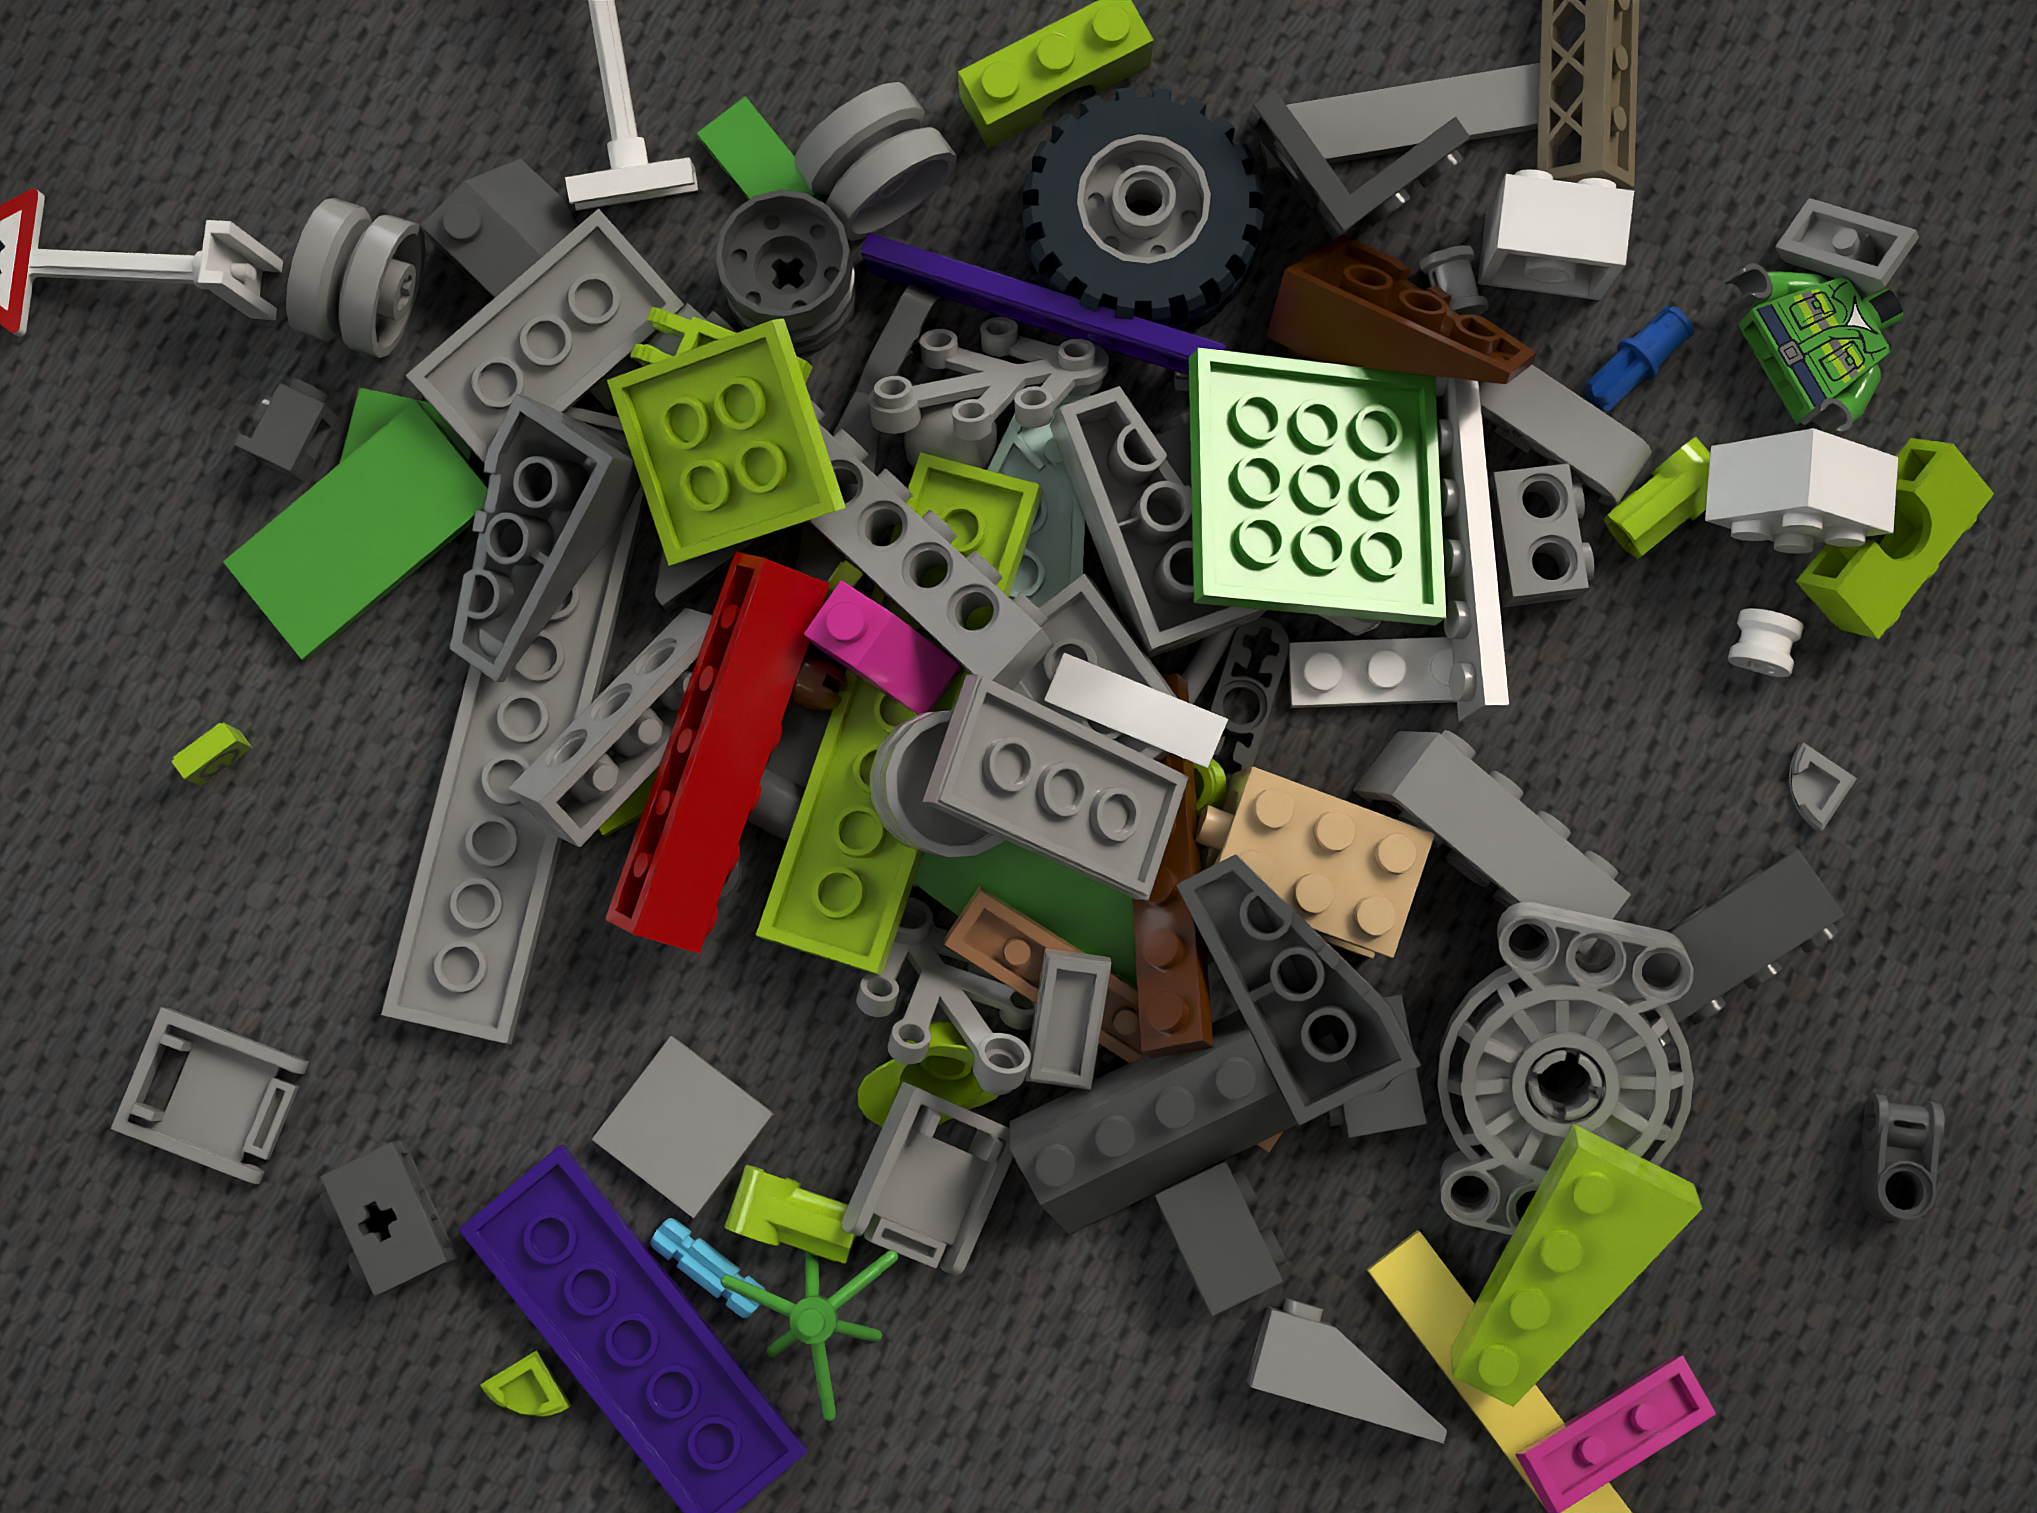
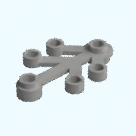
[868,317,1109,441]
[856,897,1036,1095]

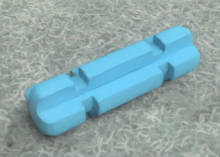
[650,1218,766,1318]

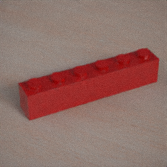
[605,551,830,954]

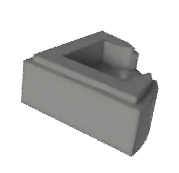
[1789,742,1857,832]

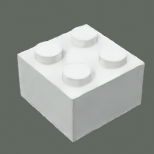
[1477,169,1634,300]
[1705,428,1898,554]

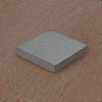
[591,1036,774,1218]

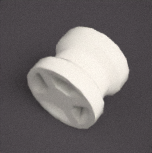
[1728,608,1804,677]

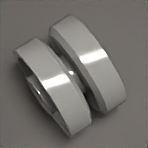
[794,82,957,241]
[286,198,426,358]
[870,711,1004,857]

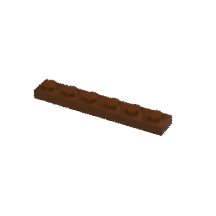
[1132,673,1213,1059]

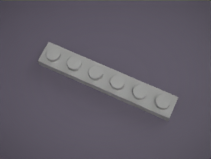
[1422,374,1509,722]

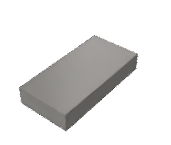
[1025,948,1112,1090]

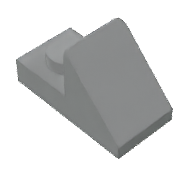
[1775,198,1919,300]

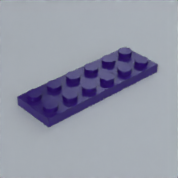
[458,1145,809,1513]

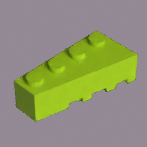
[1451,1124,1703,1407]

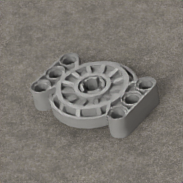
[1437,902,1694,1235]

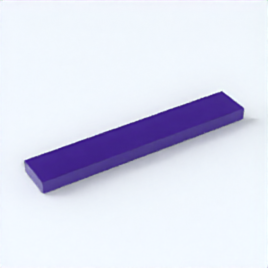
[860,233,1226,376]

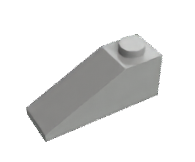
[1246,1298,1447,1443]

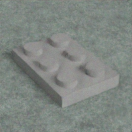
[1012,573,1178,762]

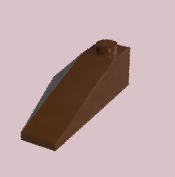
[1266,235,1536,384]

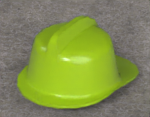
[858,1020,999,1127]

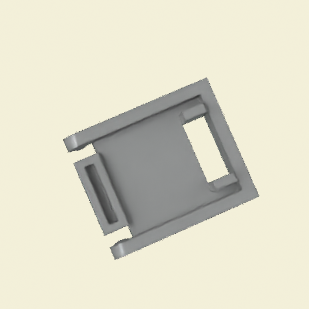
[111,1007,309,1184]
[842,1082,1013,1276]

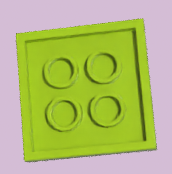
[607,318,846,566]

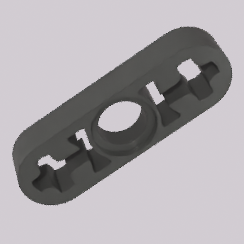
[1209,617,1290,786]

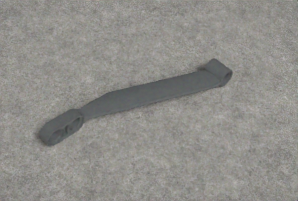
[746,282,942,842]

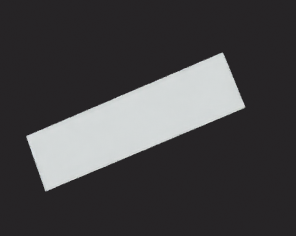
[1044,653,1228,768]

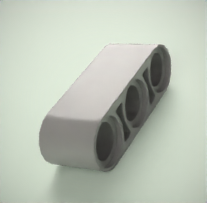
[1479,365,1652,507]

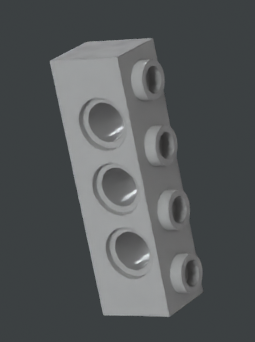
[508,608,712,847]

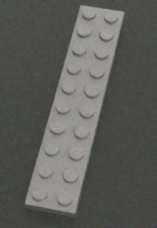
[381,407,646,1044]

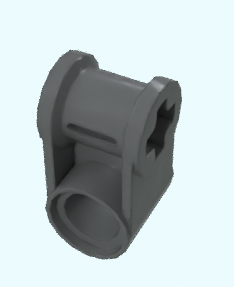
[1859,1093,1945,1221]

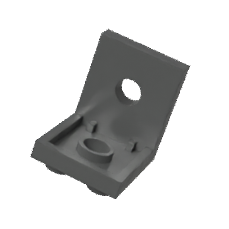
[1246,89,1470,240]

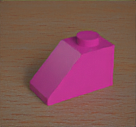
[804,580,962,715]

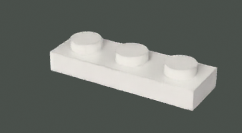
[1288,637,1457,708]

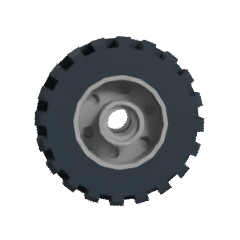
[1022,87,1264,332]

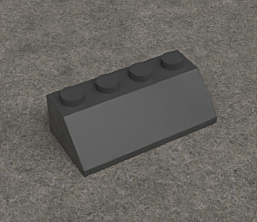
[1010,1009,1298,1234]

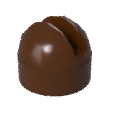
[793,655,848,711]

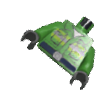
[1723,263,1903,437]

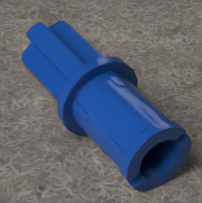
[1583,305,1694,412]

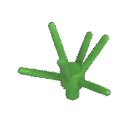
[720,1250,898,1421]

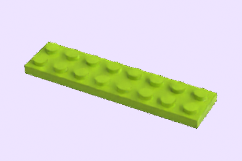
[756,452,1044,976]

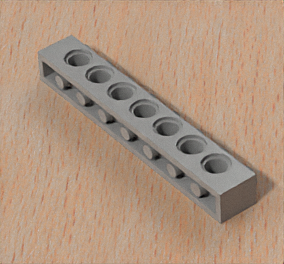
[641,303,1054,690]

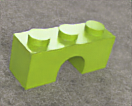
[958,0,1154,148]
[1796,438,1994,639]

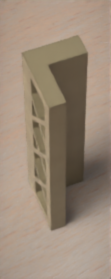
[1537,0,1639,189]

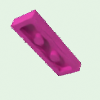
[1515,1355,1716,1513]

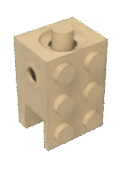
[1195,766,1435,959]

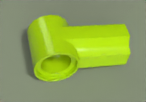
[1603,437,1710,560]
[724,1165,856,1264]

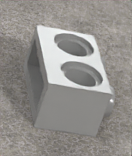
[1488,463,1594,607]

